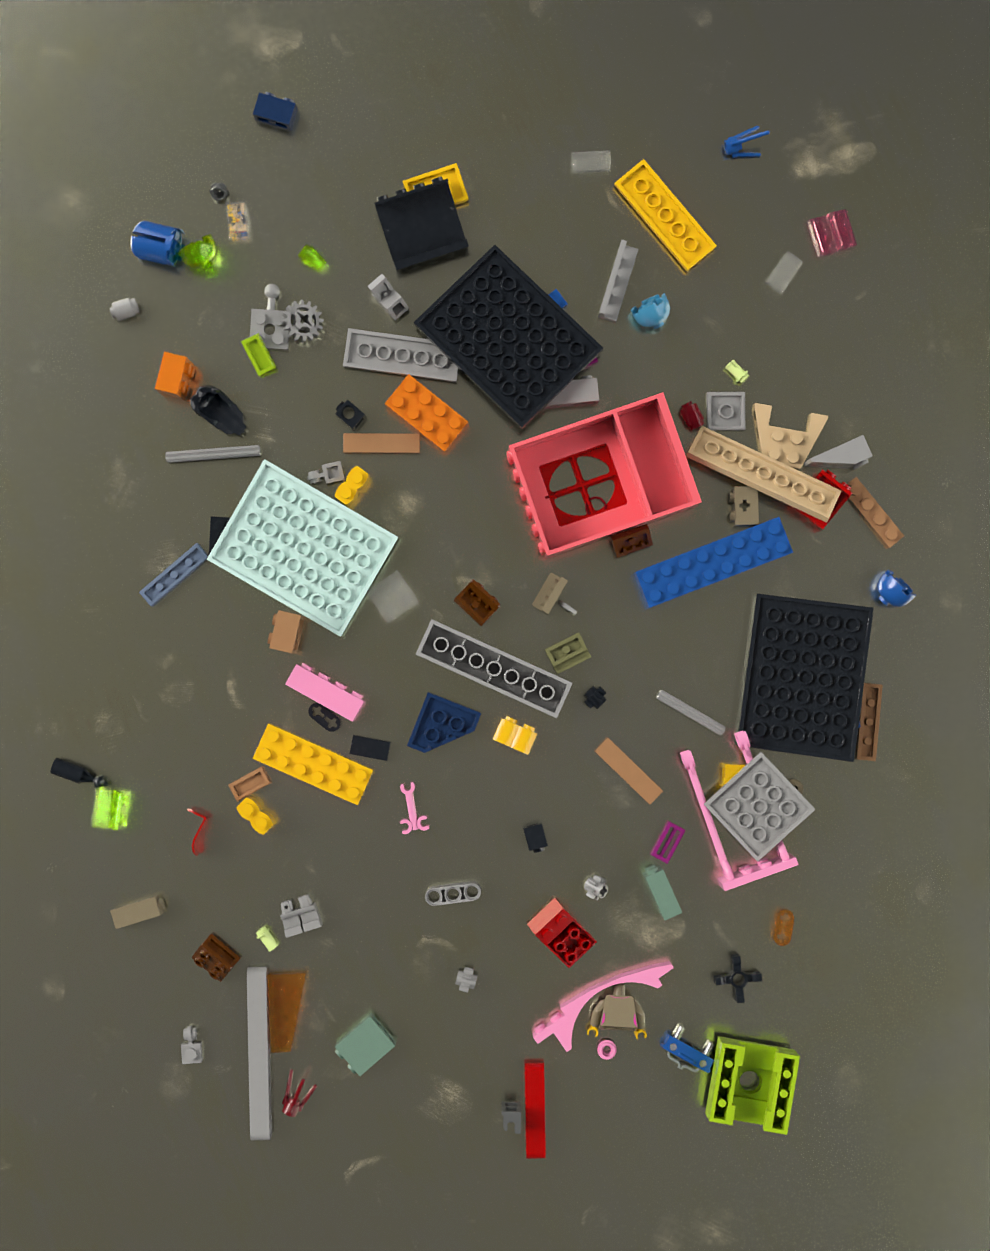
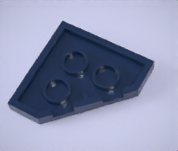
[407,692,481,753]

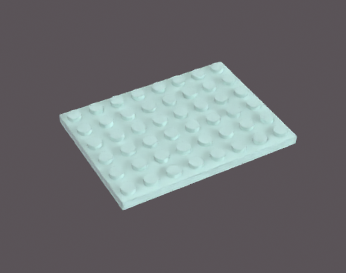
[207,459,398,637]

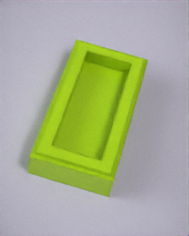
[241,333,276,376]

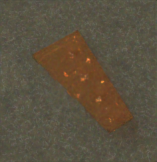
[267,972,307,1053]

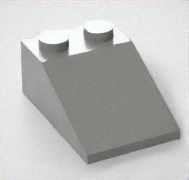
[803,435,873,470]

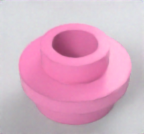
[597,1040,617,1060]

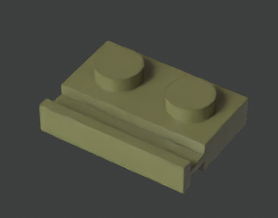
[545,632,591,674]

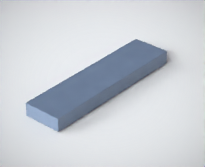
[139,543,209,607]

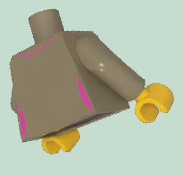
[587,985,647,1040]

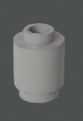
[109,298,140,321]

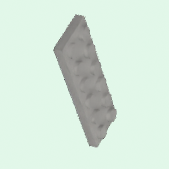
[343,328,459,383]

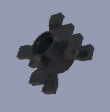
[713,954,762,1003]

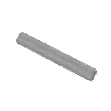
[657,690,726,735]

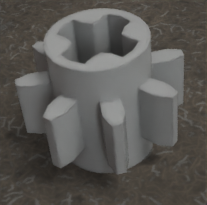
[584,875,608,900]
[455,967,478,993]

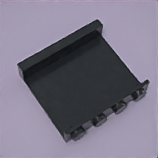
[374,176,469,270]

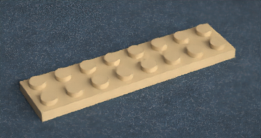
[686,426,841,523]

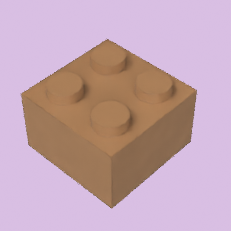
[267,610,305,654]

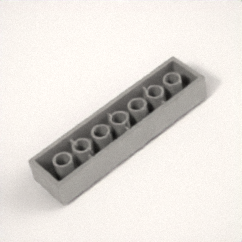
[416,619,572,718]

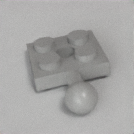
[250,284,289,350]

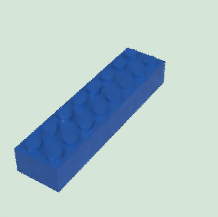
[634,517,793,609]

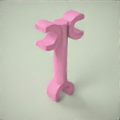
[400,782,429,834]

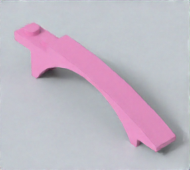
[533,961,674,1052]

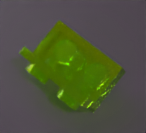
[91,788,125,830]

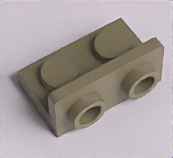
[532,573,568,615]

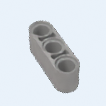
[425,881,481,906]

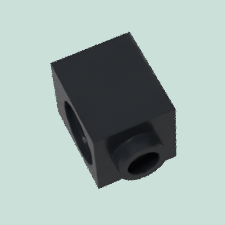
[335,399,366,431]
[523,822,548,853]

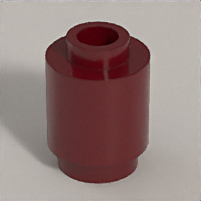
[679,401,704,431]

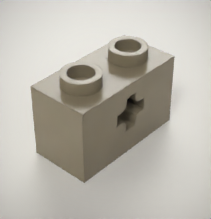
[729,486,759,527]

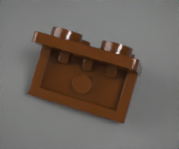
[192,934,240,982]

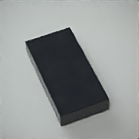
[349,735,391,761]

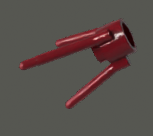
[282,1069,317,1117]

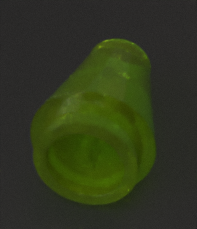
[298,244,327,271]

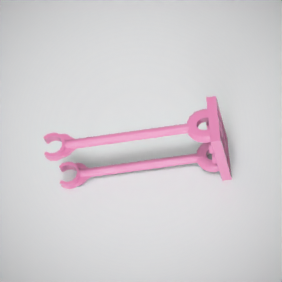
[680,731,799,891]

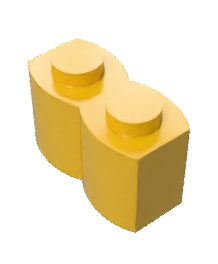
[335,466,370,507]
[493,716,537,755]
[236,796,276,835]

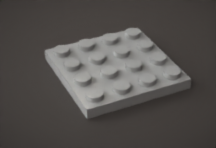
[704,752,816,862]

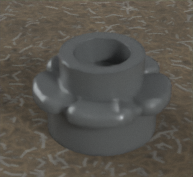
[209,182,229,201]

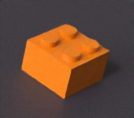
[155,351,195,401]

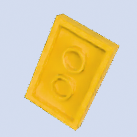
[403,163,469,205]

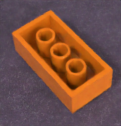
[384,374,469,454]

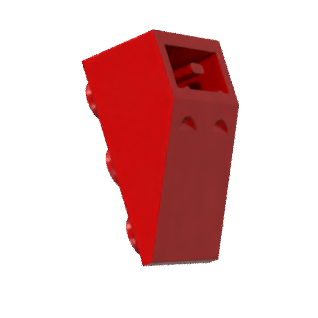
[527,898,597,968]

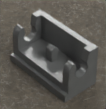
[501,1101,521,1134]

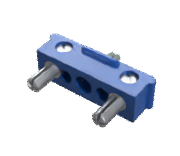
[660,1026,714,1073]

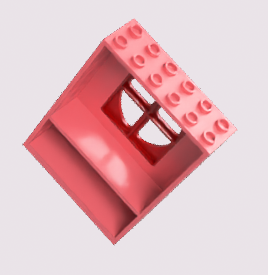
[506,392,702,558]

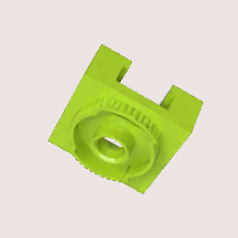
[705,1036,800,1135]

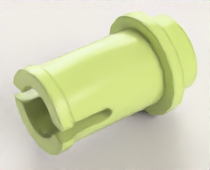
[725,359,750,384]
[256,926,279,952]

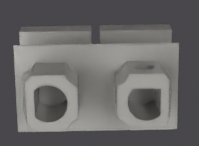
[280,894,323,938]

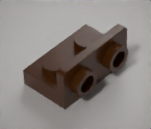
[610,524,653,558]

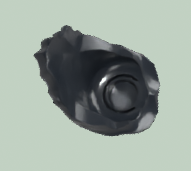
[190,385,246,435]

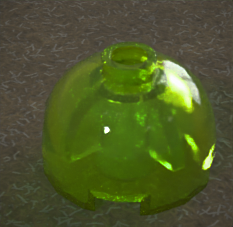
[178,234,217,270]

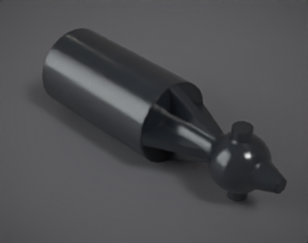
[50,757,109,788]

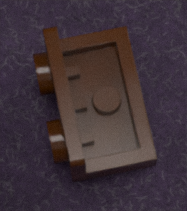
[454,579,501,626]

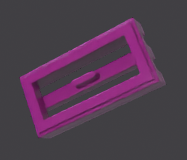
[650,821,686,864]

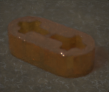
[772,908,794,946]

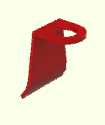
[187,809,209,856]

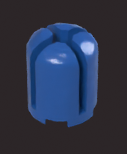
[130,221,185,267]

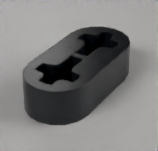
[308,703,341,732]

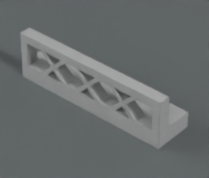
[598,240,638,323]

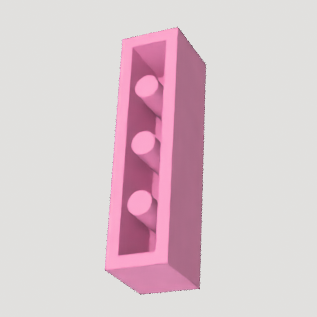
[285,663,365,722]

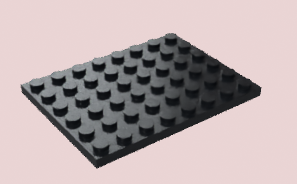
[413,245,604,429]
[737,593,874,762]

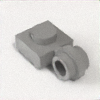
[307,461,345,484]
[181,1026,203,1064]

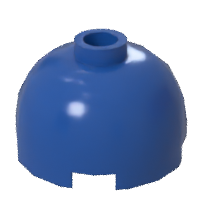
[877,569,916,607]

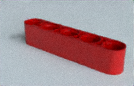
[525,1062,546,1159]

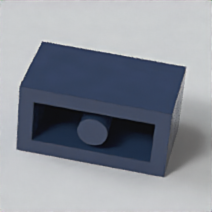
[253,92,298,131]

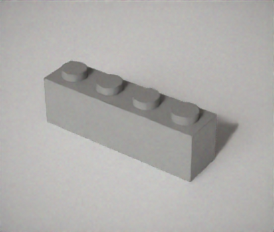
[544,375,599,409]

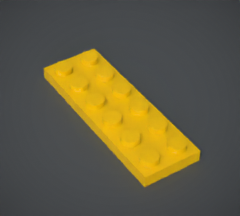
[614,159,717,271]
[252,723,374,805]

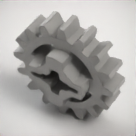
[281,300,324,343]

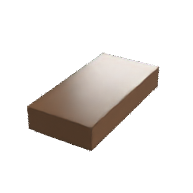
[228,766,272,802]

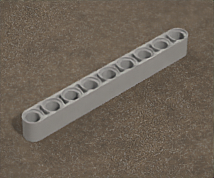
[247,967,272,1141]

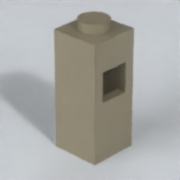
[110,894,165,929]

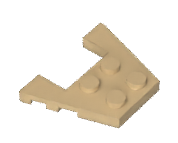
[754,403,828,470]

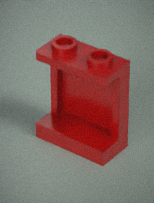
[793,469,853,530]

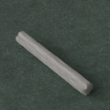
[165,445,261,463]

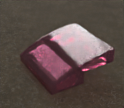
[807,209,857,258]

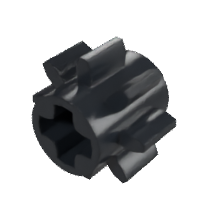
[583,686,607,709]

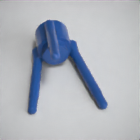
[724,126,770,158]

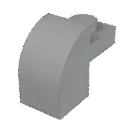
[368,274,409,320]

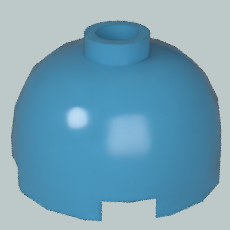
[631,293,670,329]

